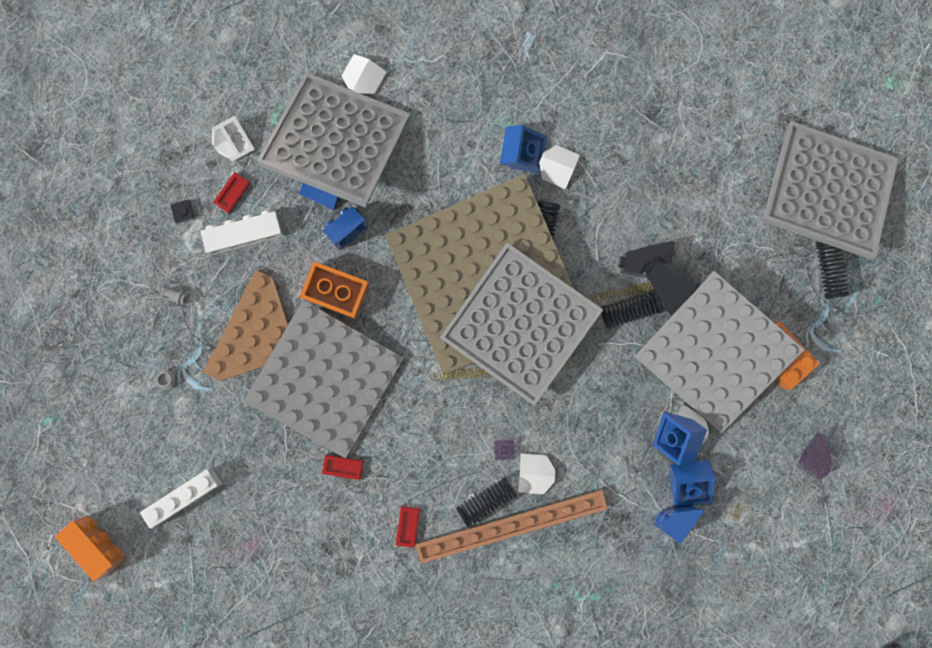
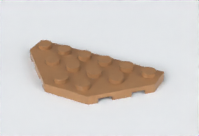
[203,270,289,381]

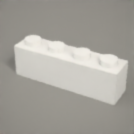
[200,210,284,256]
[140,468,223,529]

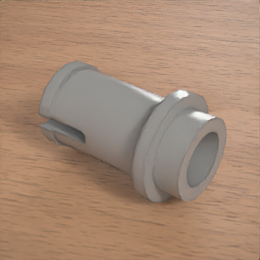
[161,287,188,306]

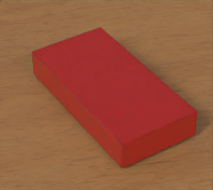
[213,172,251,214]
[322,455,364,480]
[396,506,420,548]

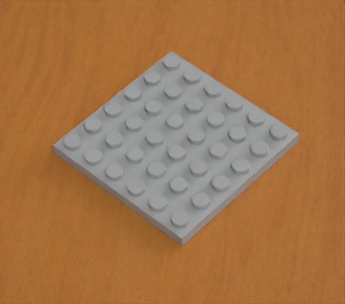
[257,73,410,208]
[762,121,898,260]
[440,243,603,406]
[634,271,805,433]
[243,300,403,458]

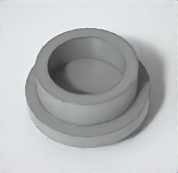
[155,370,176,389]

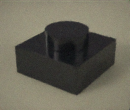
[170,200,195,224]

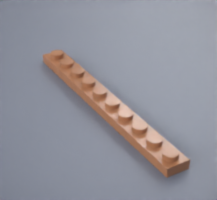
[415,490,608,564]

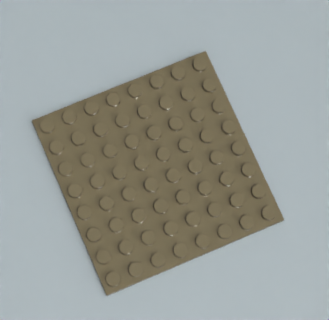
[385,173,574,375]

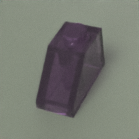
[796,433,832,479]

